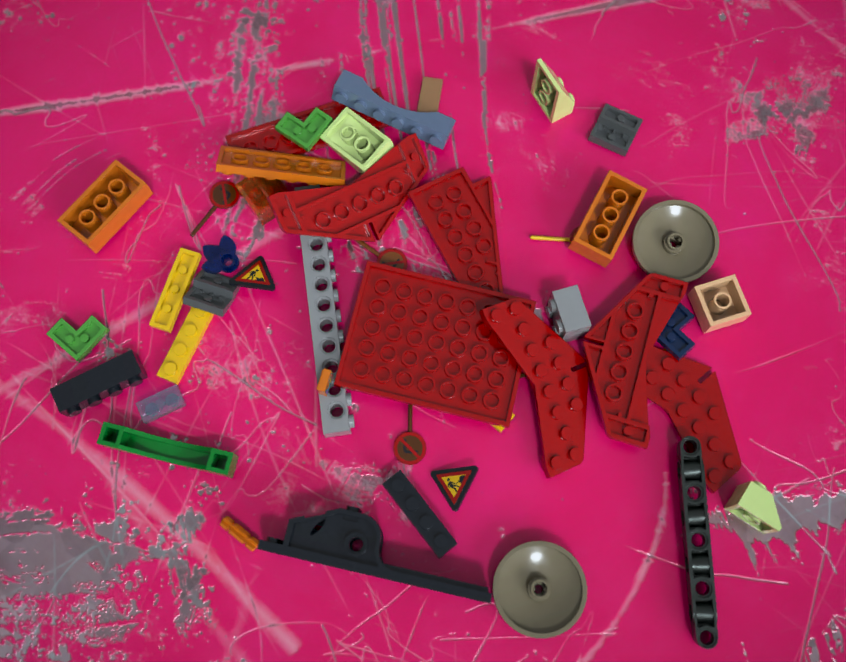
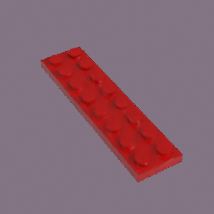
[225,87,389,155]

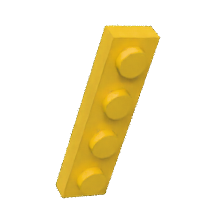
[149,247,202,333]
[157,307,214,385]

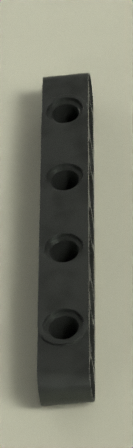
[677,436,718,649]

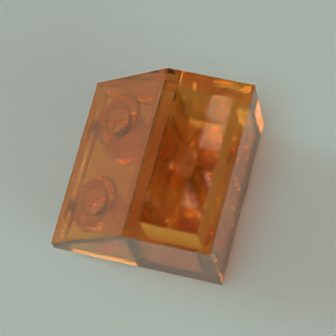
[235,177,288,226]

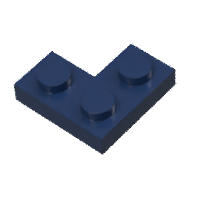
[657,303,695,361]

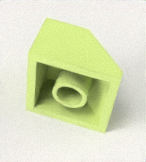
[724,481,782,534]

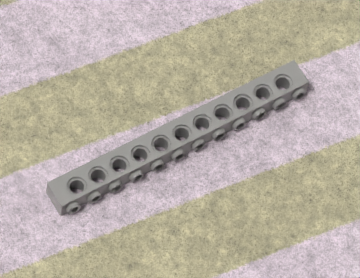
[295,184,355,438]

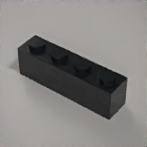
[50,350,148,417]
[382,470,457,559]

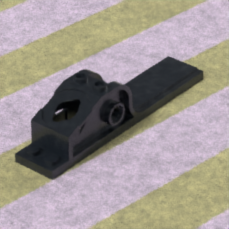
[257,506,492,603]

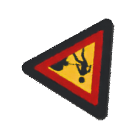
[229,256,276,291]
[431,466,479,512]

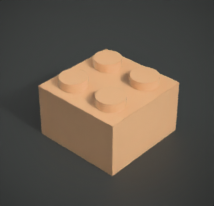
[688,274,752,334]

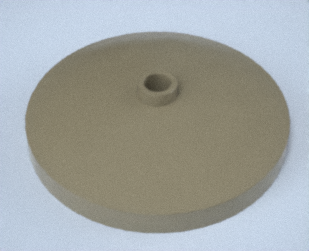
[631,200,719,283]
[492,541,587,639]

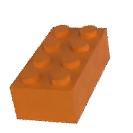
[57,159,153,254]
[568,170,647,268]

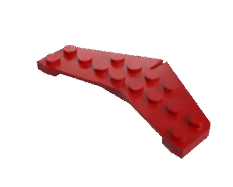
[266,133,429,242]
[582,273,688,450]
[479,298,589,478]
[646,347,742,494]

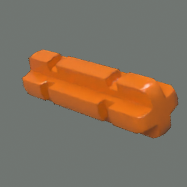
[220,516,259,551]

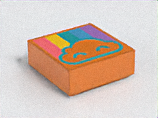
[316,368,334,396]

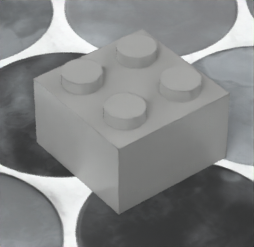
[545,285,592,342]

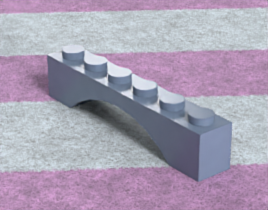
[332,69,456,150]

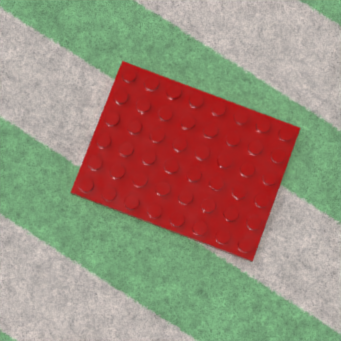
[334,261,536,428]

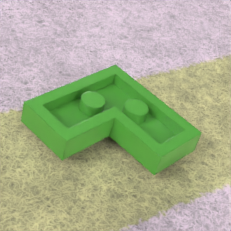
[275,107,333,152]
[46,315,110,363]

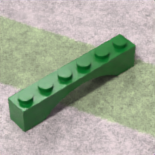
[97,422,239,478]

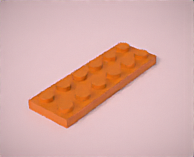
[216,145,346,187]

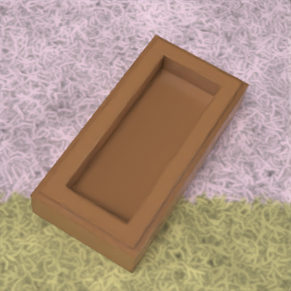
[417,77,443,112]

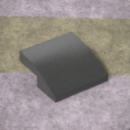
[588,103,643,157]
[183,269,240,317]

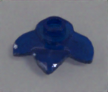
[201,235,239,274]

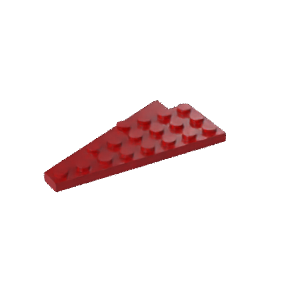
[408,167,503,293]

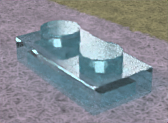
[135,384,186,424]

